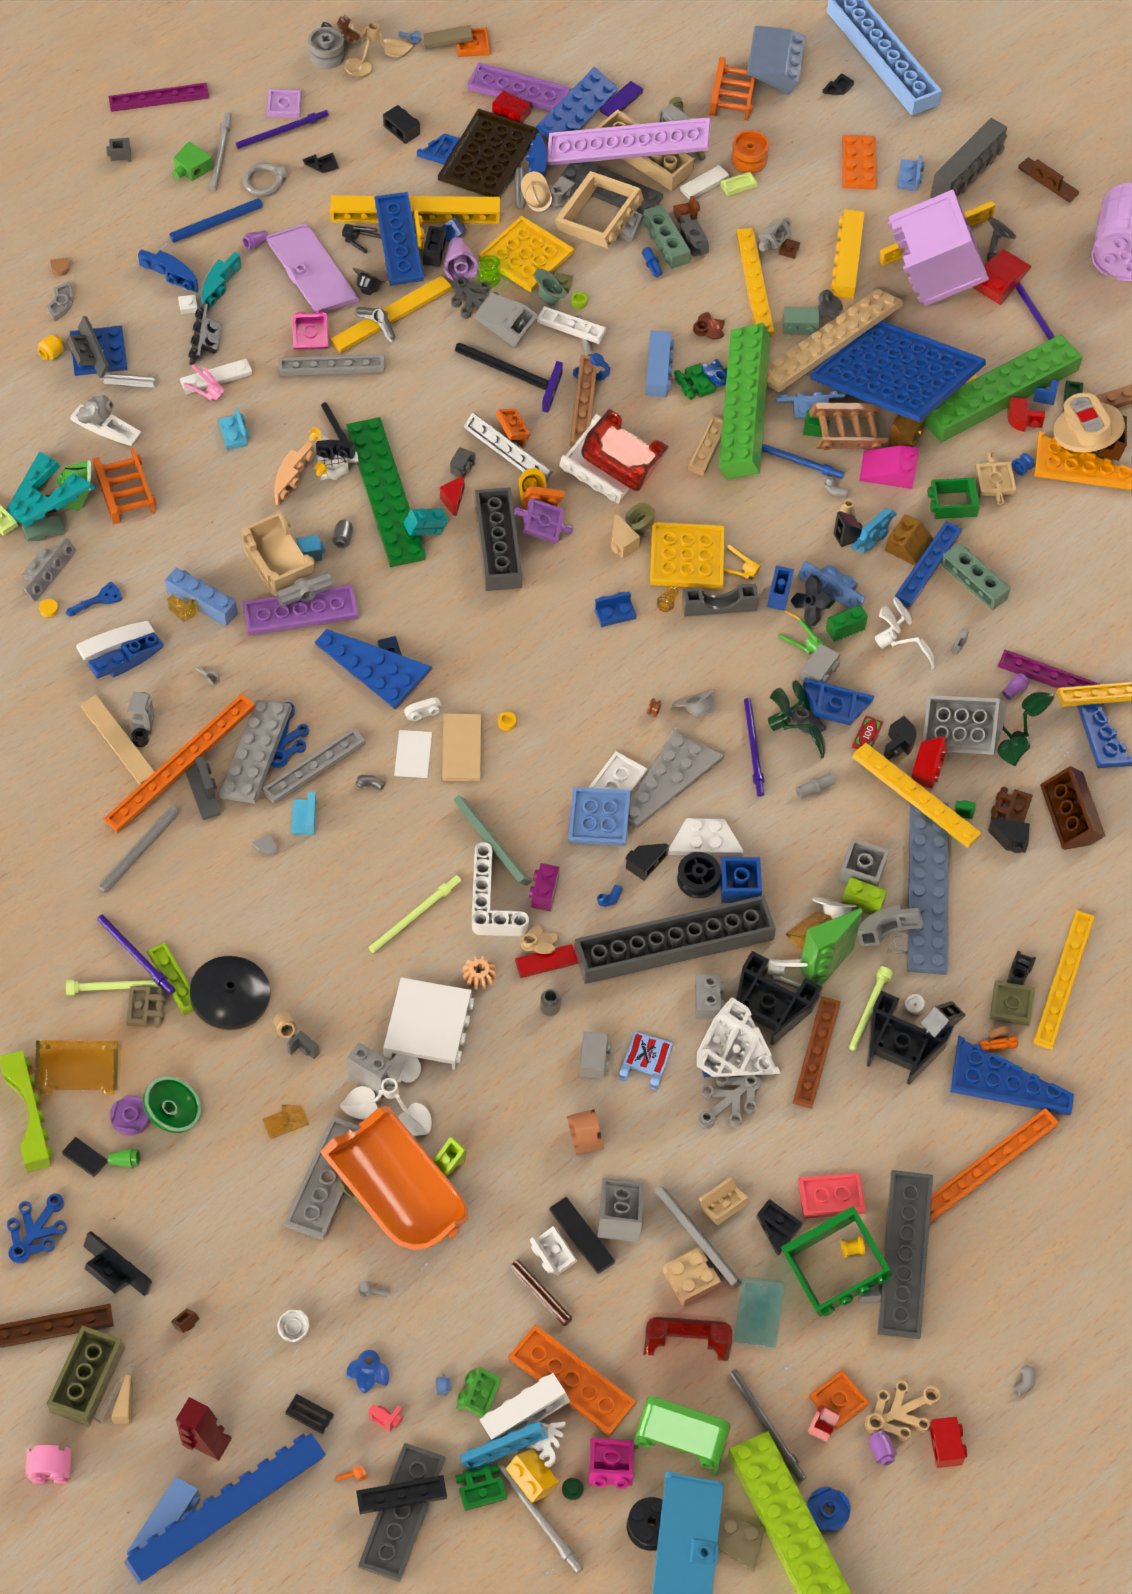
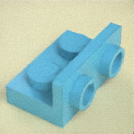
[218,408,250,450]

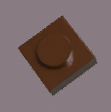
[779,239,800,259]
[171,1308,199,1333]

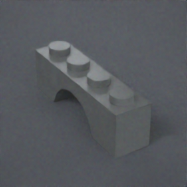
[682,583,759,616]

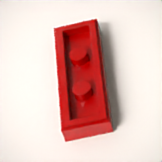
[515,944,578,978]

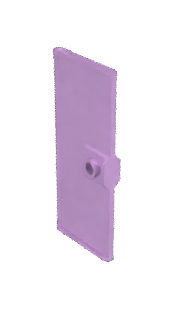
[265,223,359,313]

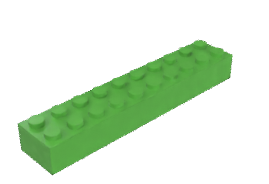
[719,323,771,480]
[924,334,1083,443]

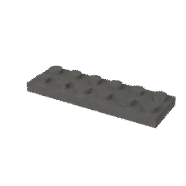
[559,162,663,218]
[358,1443,445,1582]

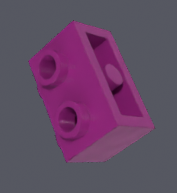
[529,863,560,911]

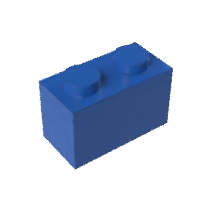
[767,566,794,611]

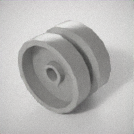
[308,27,345,69]

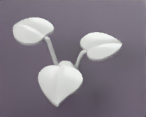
[875,597,935,670]
[340,1054,432,1136]

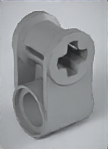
[550,176,577,207]

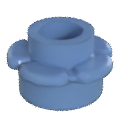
[436,1374,451,1396]

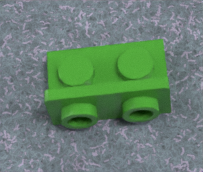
[456,1367,501,1418]

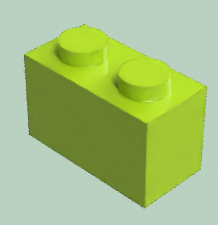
[842,877,887,915]

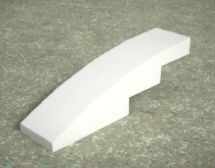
[70,404,141,446]
[76,621,154,660]

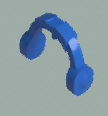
[573,353,611,381]

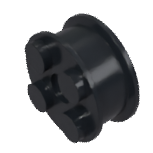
[677,852,721,898]
[626,1497,663,1551]

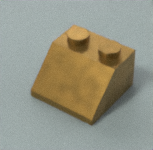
[888,414,925,447]
[885,514,933,566]

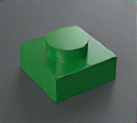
[954,800,976,819]

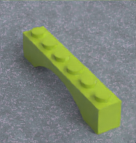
[0,1050,53,1173]

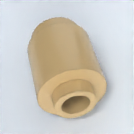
[273,1012,296,1038]

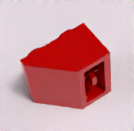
[911,737,948,788]

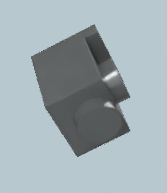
[106,138,132,162]
[450,447,476,477]

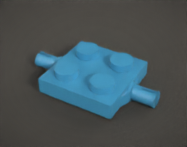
[851,508,897,554]

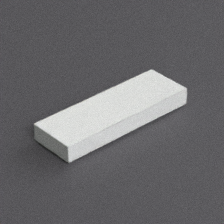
[680,165,730,200]

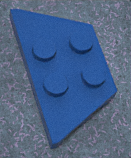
[803,678,874,725]

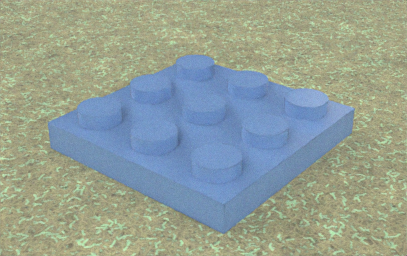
[568,787,631,846]

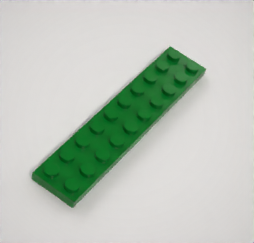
[346,417,425,567]

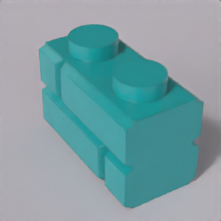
[404,508,448,536]

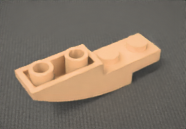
[275,441,315,506]

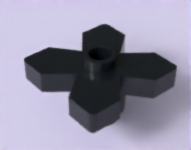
[791,575,835,626]

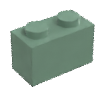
[783,307,819,335]

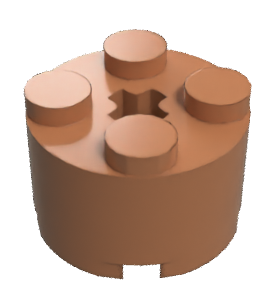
[567,1109,604,1155]

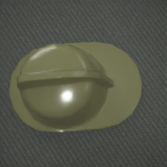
[625,502,655,532]

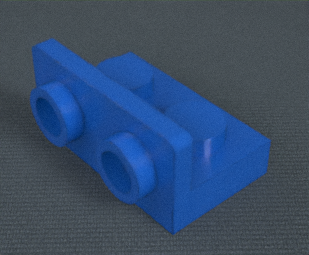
[594,591,636,627]

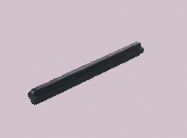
[455,343,549,390]

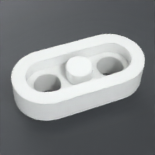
[404,697,442,721]

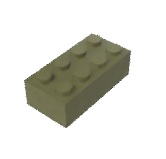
[46,1326,125,1427]

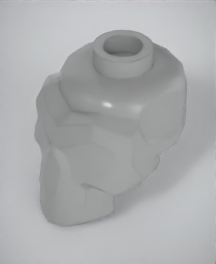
[78,395,114,425]

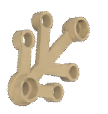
[864,1380,941,1442]

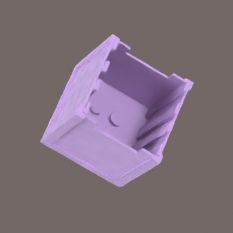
[887,189,989,306]

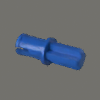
[642,247,663,278]

